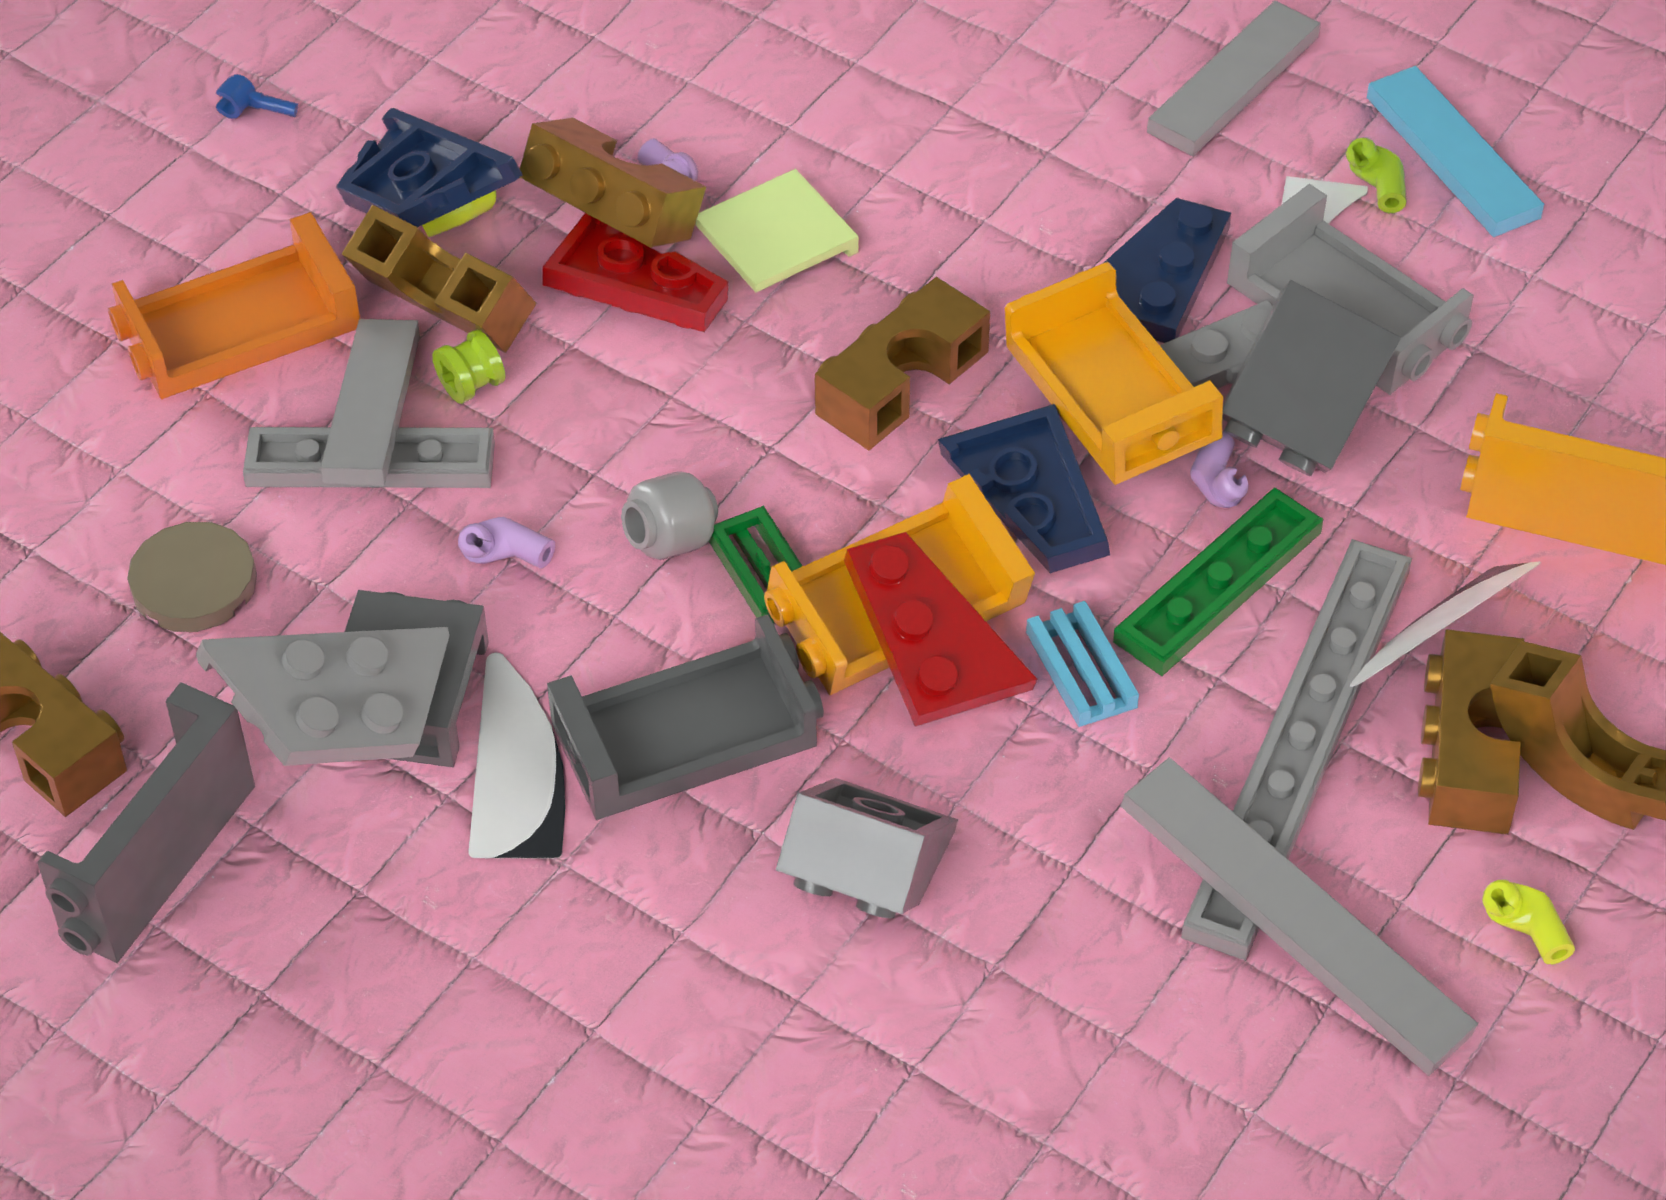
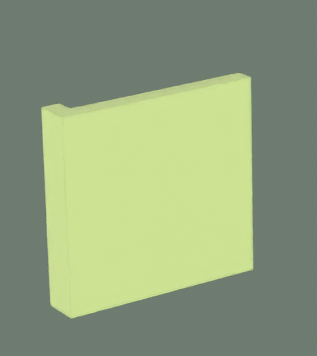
[695,169,859,293]

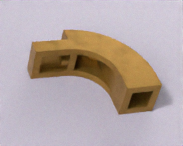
[1490,641,1666,830]

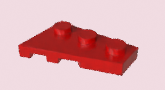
[542,213,728,333]
[844,532,1038,727]

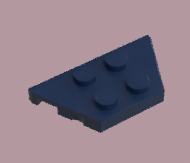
[336,107,522,227]

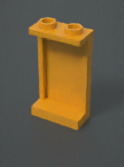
[1005,262,1223,485]
[1460,393,1666,565]
[764,474,1035,695]

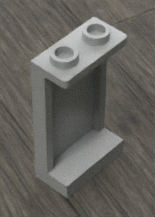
[1227,184,1474,395]

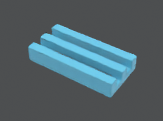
[1026,601,1139,727]

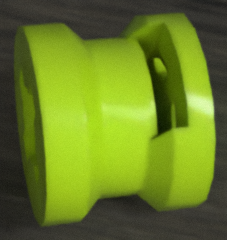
[432,329,505,404]

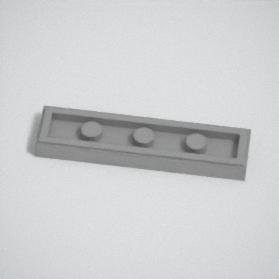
[1147,1,1320,156]
[320,319,420,487]
[243,427,495,488]

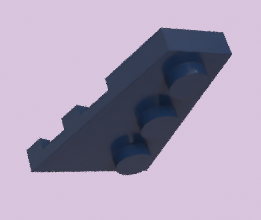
[1103,198,1231,343]
[938,404,1110,573]

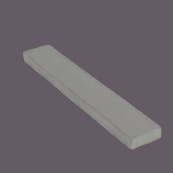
[1121,757,1479,1076]

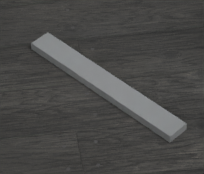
[1181,539,1412,961]

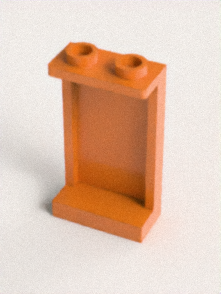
[108,212,360,400]

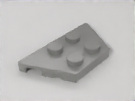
[196,627,450,766]

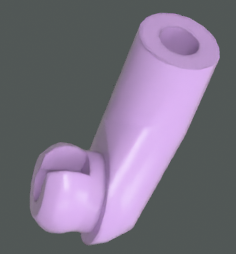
[638,139,698,181]
[1190,431,1249,508]
[458,517,556,568]

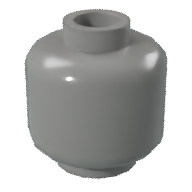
[621,471,718,560]

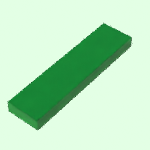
[1113,487,1324,676]

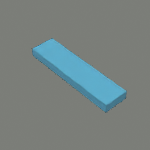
[1367,66,1544,237]

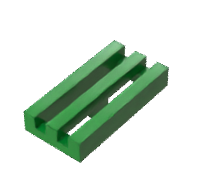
[709,506,802,623]

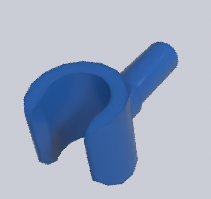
[216,74,298,119]

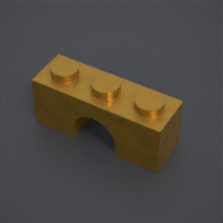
[519,117,706,247]
[342,204,537,353]
[814,276,990,451]
[1418,629,1524,835]
[0,632,127,817]

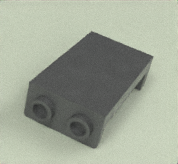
[547,614,824,820]
[37,682,255,963]

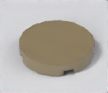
[127,522,257,632]

